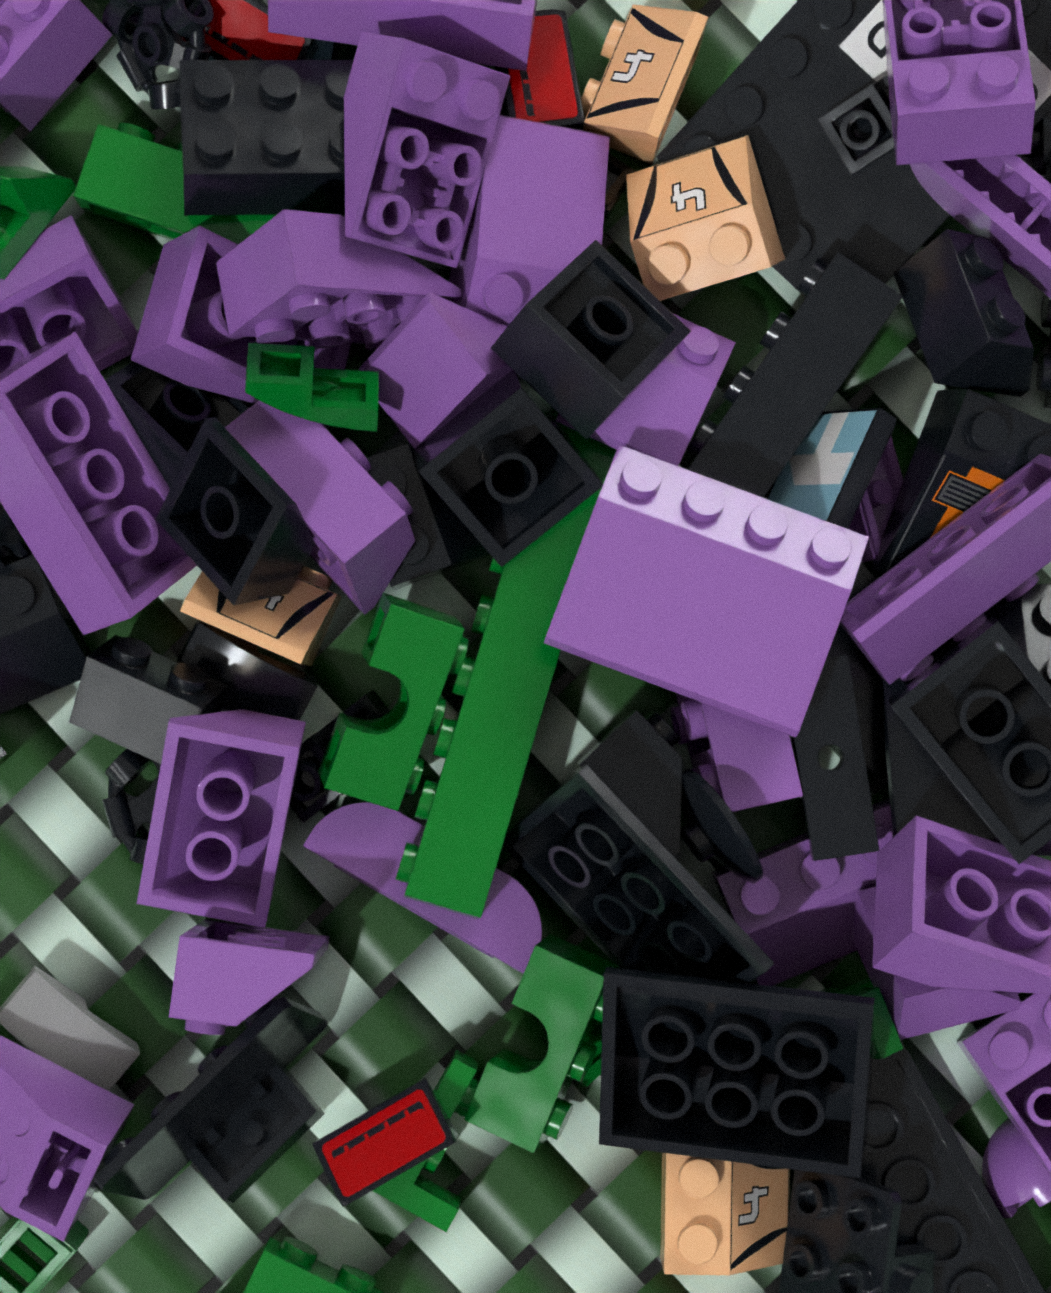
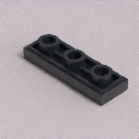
[792,654,879,861]

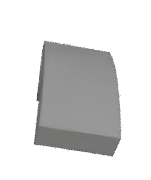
[0,966,140,1091]

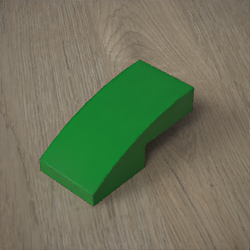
[245,343,379,432]

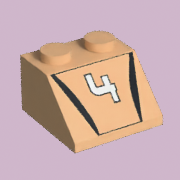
[581,4,708,165]
[626,135,785,301]
[180,566,342,666]
[660,1153,790,1275]

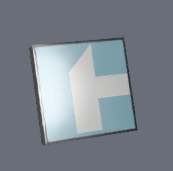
[767,408,897,529]

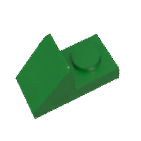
[0,166,76,280]

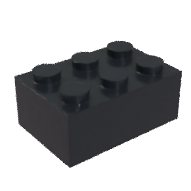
[179,60,354,216]

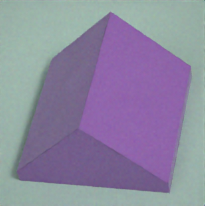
[359,292,512,449]

